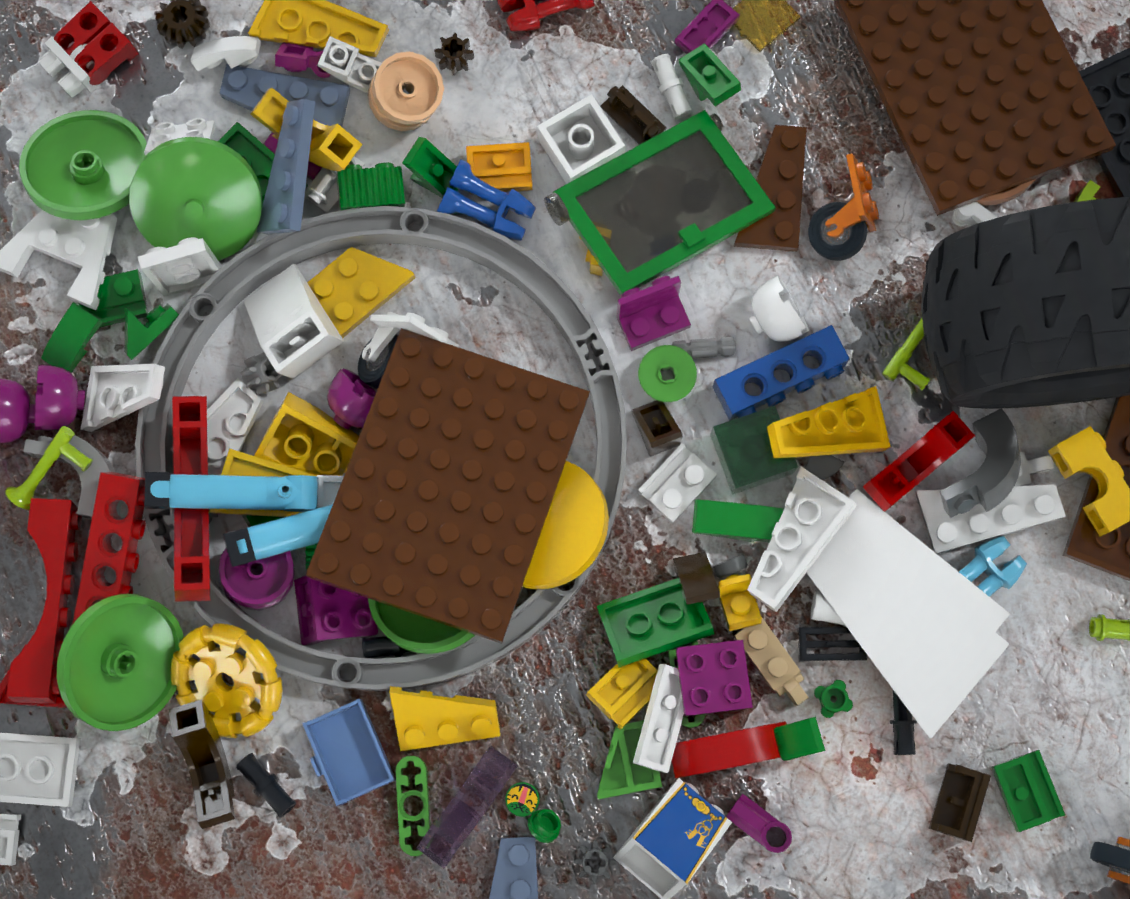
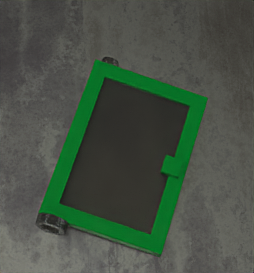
[544,110,776,296]

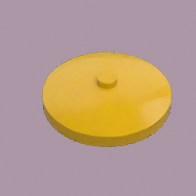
[522,461,609,589]

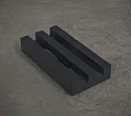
[797,627,867,662]

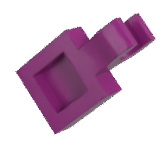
[275,42,331,78]

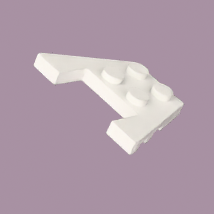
[0,210,118,310]

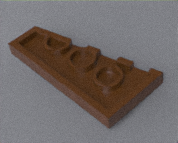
[734,125,807,252]

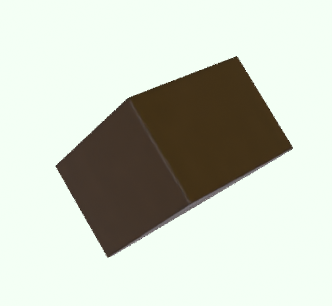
[631,400,683,457]

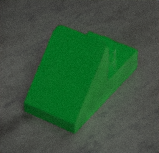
[679,43,741,107]
[402,137,458,198]
[124,303,179,360]
[774,717,826,761]

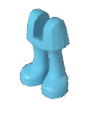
[959,536,1027,597]

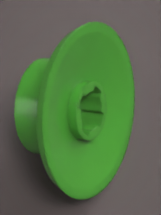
[638,345,697,402]

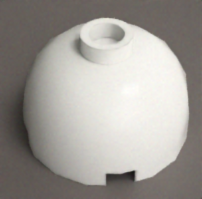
[749,275,810,342]

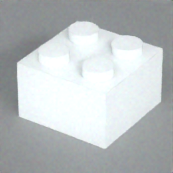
[537,94,626,184]

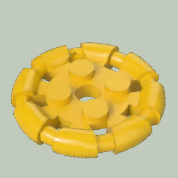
[170,623,282,738]

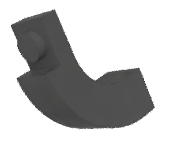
[940,408,1021,518]

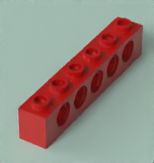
[72,472,146,625]

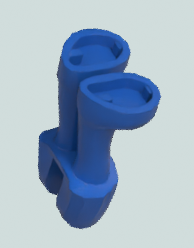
[436,159,536,241]

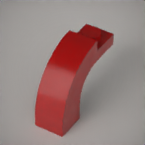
[863,411,976,512]
[672,721,787,778]

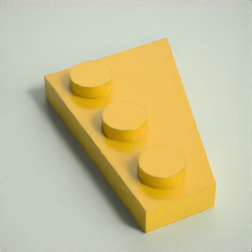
[389,686,501,751]

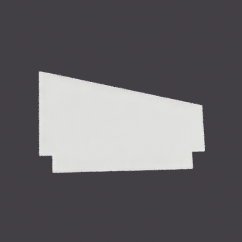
[806,489,1010,738]

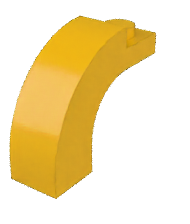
[250,87,362,171]

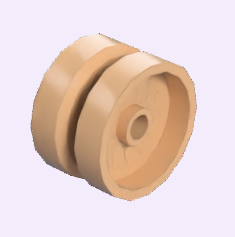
[368,51,444,131]

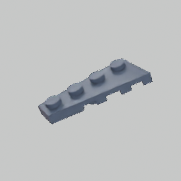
[220,64,350,127]
[257,99,315,235]
[489,836,538,899]

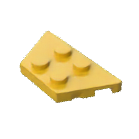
[307,247,416,339]

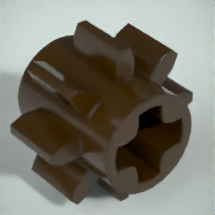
[434,33,474,75]

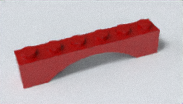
[172,396,210,602]
[7,498,82,704]

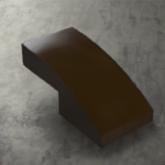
[673,552,720,605]

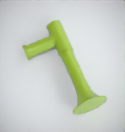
[881,317,930,390]
[5,426,93,510]

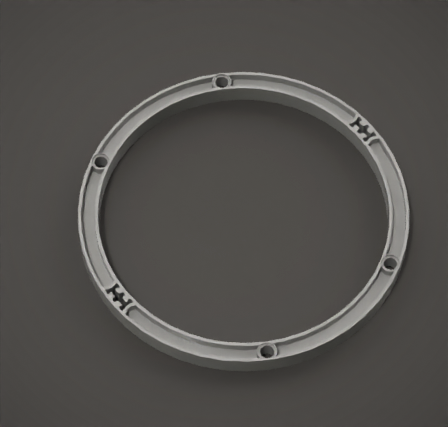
[135,206,627,691]

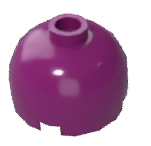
[35,365,85,431]
[327,368,376,430]
[0,378,35,443]

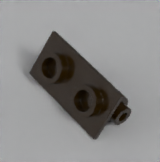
[600,85,667,145]

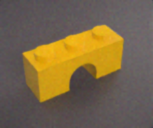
[1048,426,1130,536]

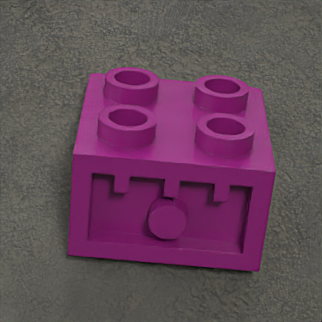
[616,276,691,351]
[294,575,378,646]
[676,640,753,716]

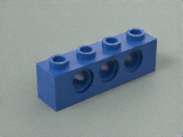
[712,325,850,421]

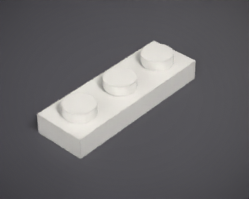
[633,664,684,773]

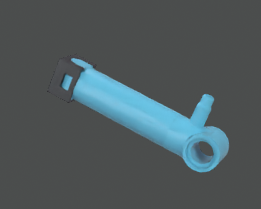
[144,472,318,512]
[223,473,345,567]

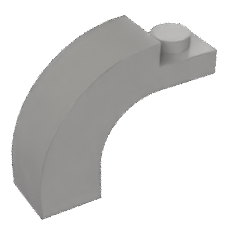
[23,435,122,519]

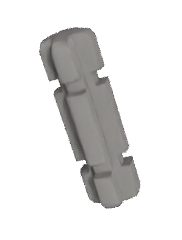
[672,337,735,359]

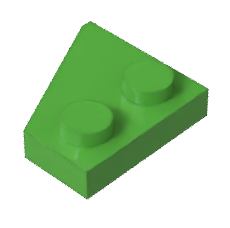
[597,720,662,799]

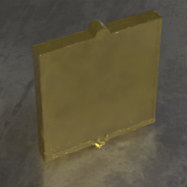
[732,0,801,52]

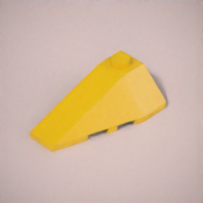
[254,392,359,476]

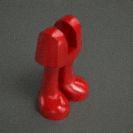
[497,0,595,32]

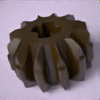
[155,0,210,49]

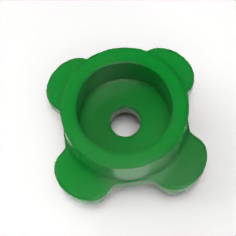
[814,680,853,718]

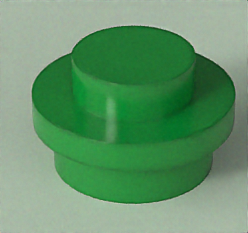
[528,809,561,843]

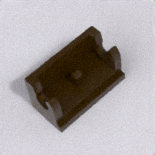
[928,763,991,842]

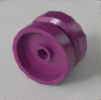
[218,548,295,610]

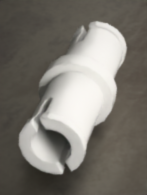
[651,54,693,120]

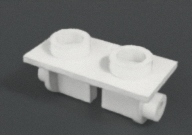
[304,154,365,213]

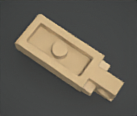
[733,618,809,706]

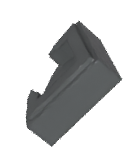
[804,455,844,480]

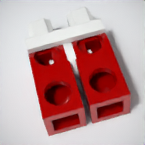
[38,1,139,98]

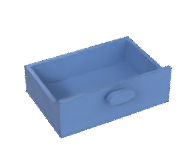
[302,699,396,806]

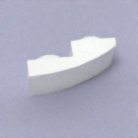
[191,36,261,71]
[318,36,382,94]

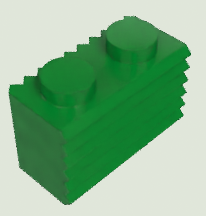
[337,162,405,211]

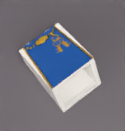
[613,778,732,899]

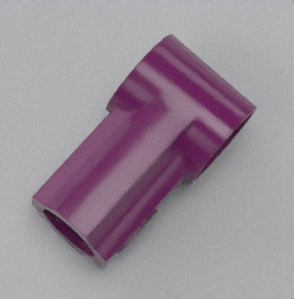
[726,793,792,853]

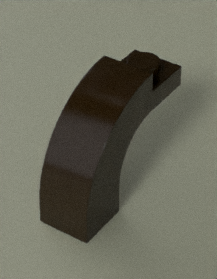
[169,699,235,829]

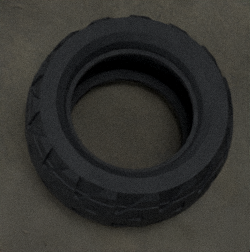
[921,197,1130,409]

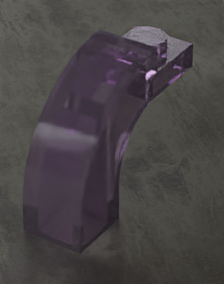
[417,746,518,869]

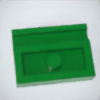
[78,269,148,328]
[991,750,1065,832]

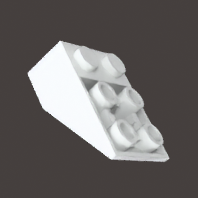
[244,264,344,379]

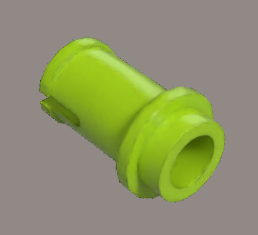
[1089,614,1130,641]

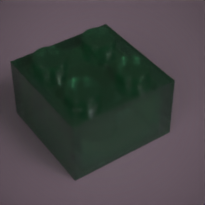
[710,406,798,495]

